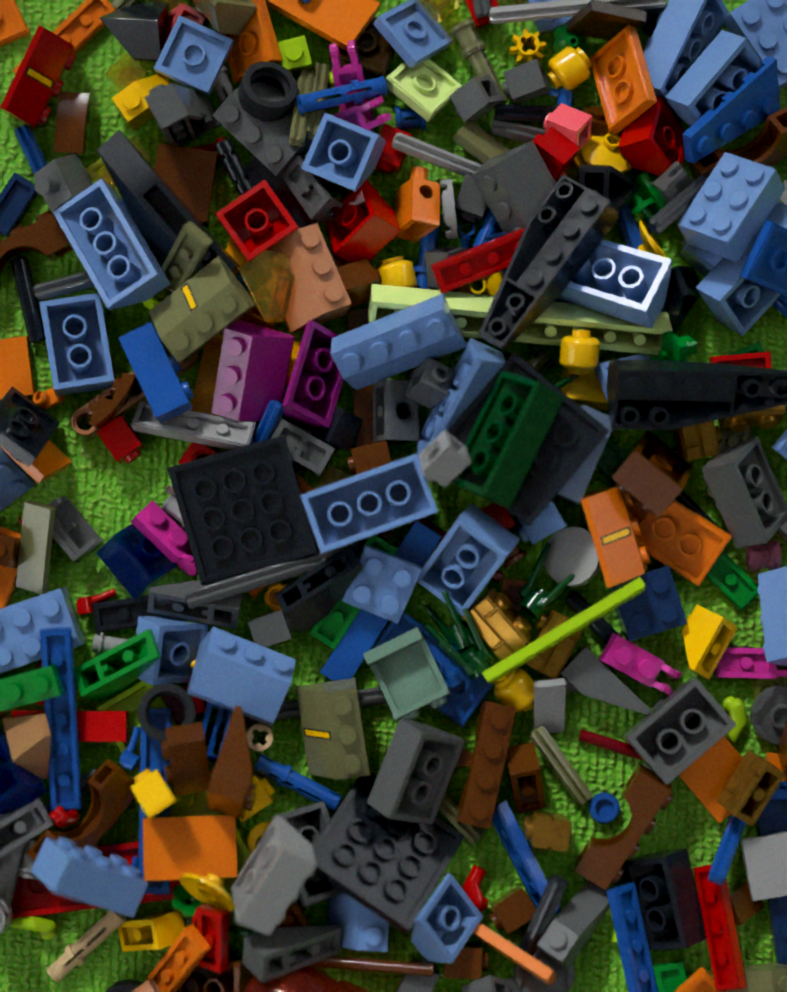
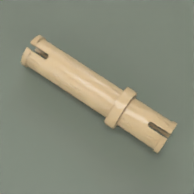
[46,911,126,983]

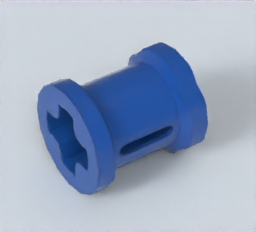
[395,105,426,131]

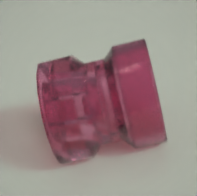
[745,540,781,572]

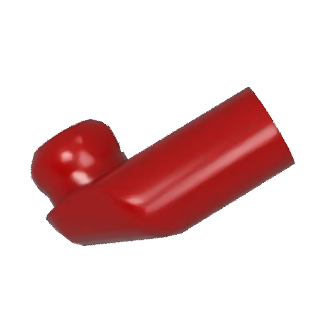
[49,806,79,828]
[462,864,488,912]

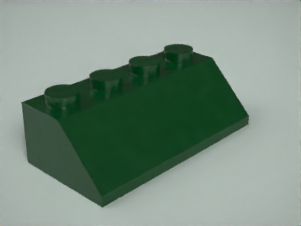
[450,371,564,509]

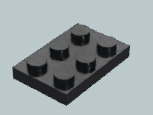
[0,386,60,467]

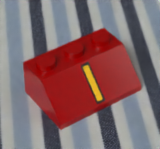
[0,25,77,129]

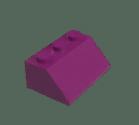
[211,320,295,421]
[282,320,344,428]

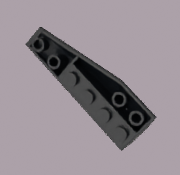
[97,130,241,275]
[478,175,619,351]
[606,359,787,430]

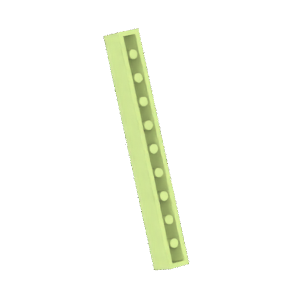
[368,284,672,355]

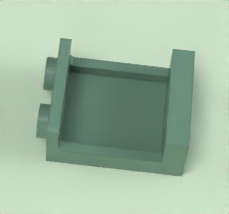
[363,627,452,721]

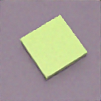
[385,59,462,122]

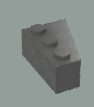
[144,83,222,147]

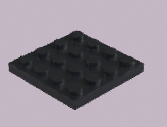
[448,353,609,526]
[167,435,319,585]
[313,771,464,934]

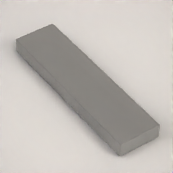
[131,401,256,450]

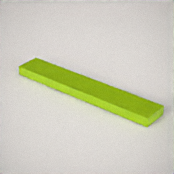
[482,577,646,684]

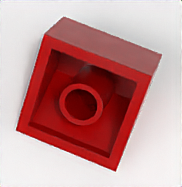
[618,96,685,176]
[215,180,299,263]
[325,180,401,263]

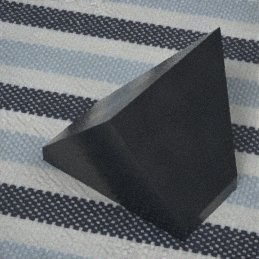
[99,2,169,62]
[579,165,641,213]
[663,265,701,334]

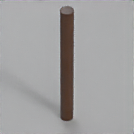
[312,956,435,977]

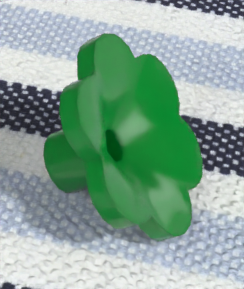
[552,22,587,53]
[172,884,204,918]

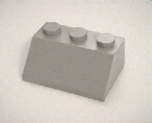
[231,815,317,935]

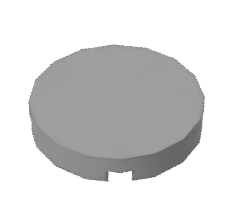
[440,178,458,239]
[544,526,601,587]

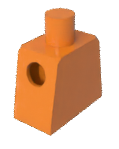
[393,166,440,243]

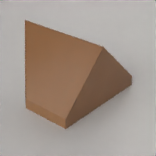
[2,714,51,779]

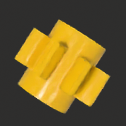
[509,28,546,65]

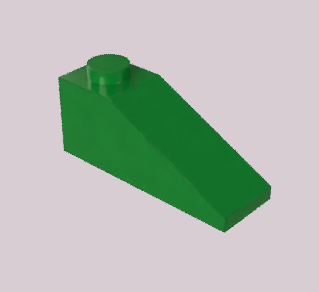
[74,629,161,702]

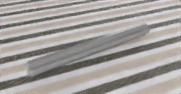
[489,0,667,24]

